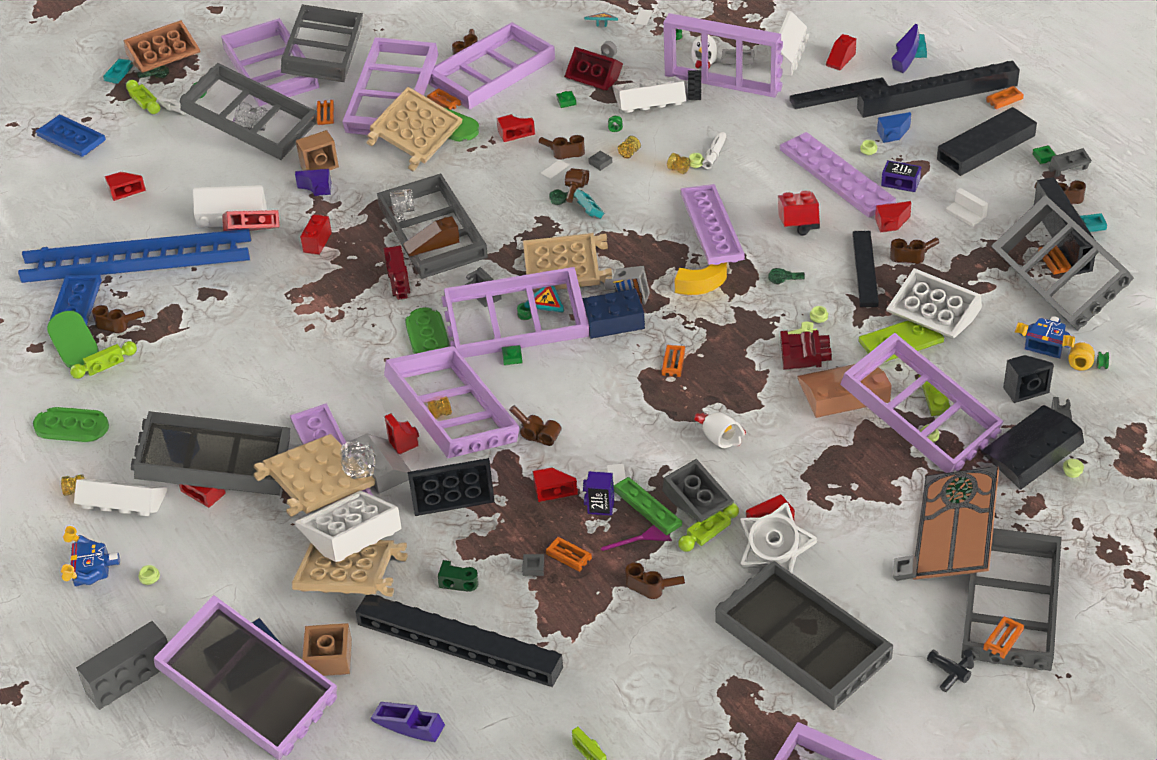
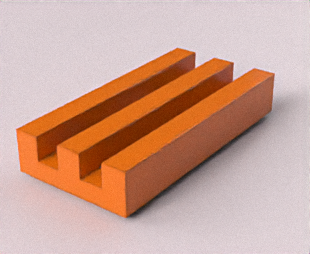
[986,86,1024,109]
[427,88,461,110]
[317,100,334,125]
[1038,245,1071,275]
[662,345,685,377]
[546,537,592,572]
[983,616,1024,659]

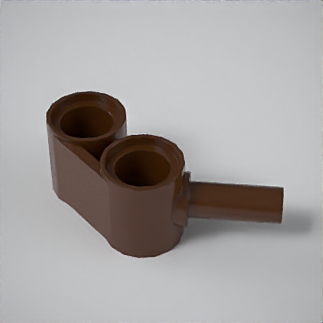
[452,29,478,55]
[539,135,585,160]
[565,168,589,203]
[1034,180,1086,204]
[890,237,940,264]
[92,305,145,333]
[509,405,562,446]
[625,562,685,599]

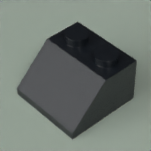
[1003,355,1054,403]

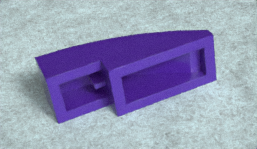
[891,24,920,74]
[370,702,445,742]

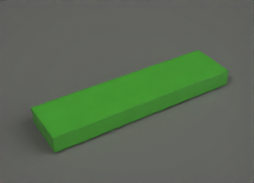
[614,477,682,535]

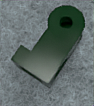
[438,560,479,592]

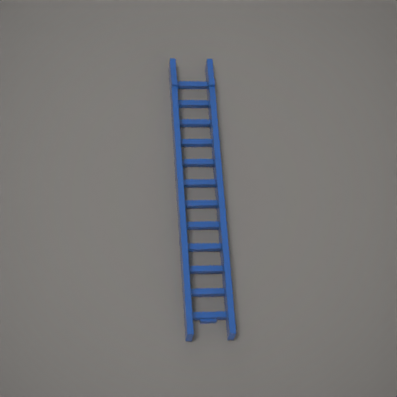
[18,229,251,283]

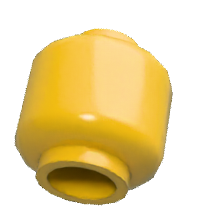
[1068,342,1095,371]

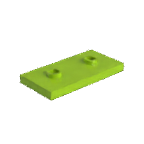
[858,320,944,362]

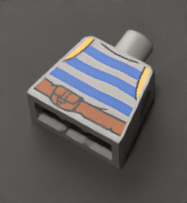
[605,266,650,305]

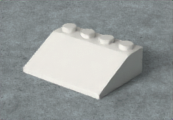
[612,76,686,113]
[886,268,982,339]
[295,490,402,562]

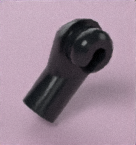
[797,223,820,236]

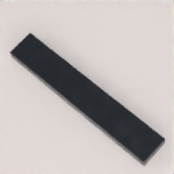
[790,77,888,109]
[852,231,879,307]

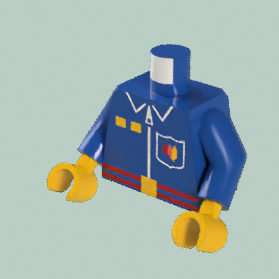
[1015,316,1075,359]
[61,526,120,586]

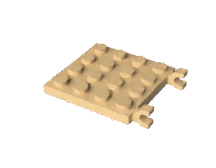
[367,87,462,172]
[523,233,612,292]
[254,434,375,517]
[292,540,408,597]

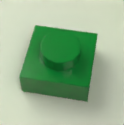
[556,91,577,108]
[1032,145,1056,164]
[502,345,523,365]

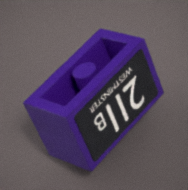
[881,160,921,192]
[583,471,615,515]

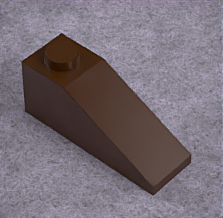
[403,216,460,257]

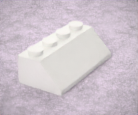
[779,11,809,76]
[193,185,268,228]
[74,478,168,516]

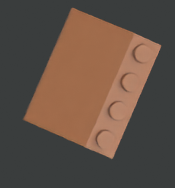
[123,20,200,73]
[798,364,892,418]

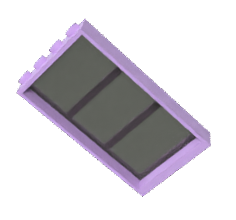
[154,595,337,760]

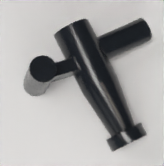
[927,649,974,692]

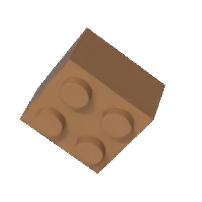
[296,130,339,171]
[302,623,352,676]

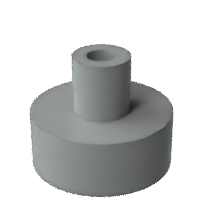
[601,41,617,58]

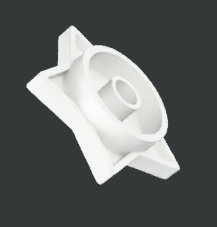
[740,503,817,573]

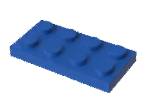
[36,114,106,157]
[49,275,102,325]

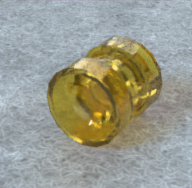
[618,136,641,159]
[667,153,690,174]
[428,396,452,419]
[61,474,85,496]

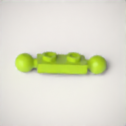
[126,80,160,114]
[70,341,137,379]
[678,503,739,552]

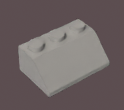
[349,434,411,494]

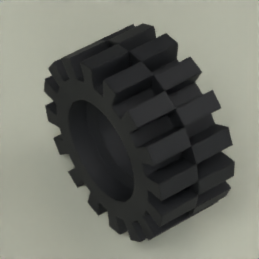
[688,70,702,100]

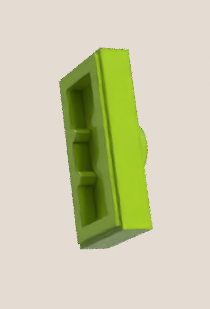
[572,726,607,760]

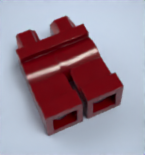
[383,245,411,300]
[780,330,832,370]

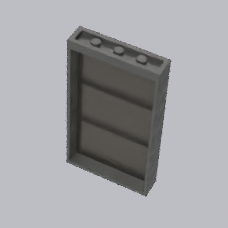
[131,411,291,496]
[715,561,893,710]

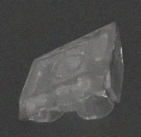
[233,102,269,131]

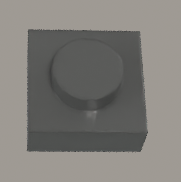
[588,151,613,171]
[522,554,545,576]
[893,555,917,581]

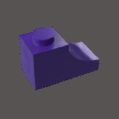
[295,169,332,196]

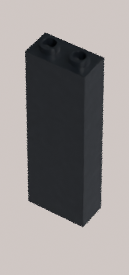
[937,107,1037,176]
[1034,177,1096,275]

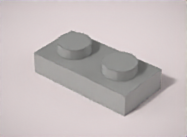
[721,49,754,65]

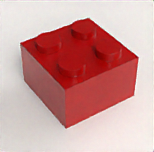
[778,191,820,227]

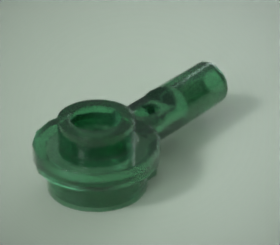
[137,65,169,79]
[549,189,583,205]
[768,268,805,284]

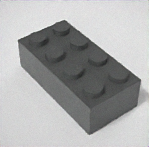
[76,621,168,710]

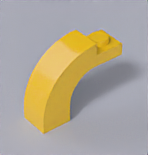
[674,262,727,295]

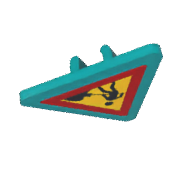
[584,12,618,27]
[524,286,564,313]

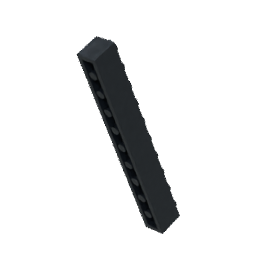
[857,61,1020,118]
[355,594,563,688]

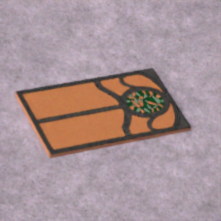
[913,466,999,580]

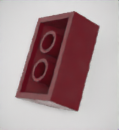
[564,47,623,91]

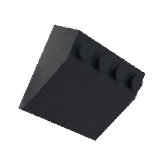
[981,405,1084,490]
[408,458,495,516]

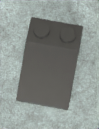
[662,458,734,522]

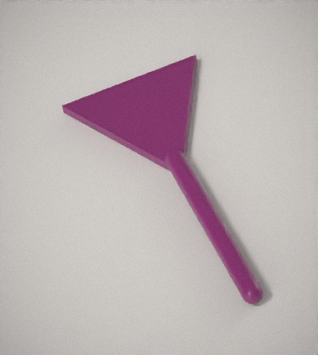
[601,525,672,551]

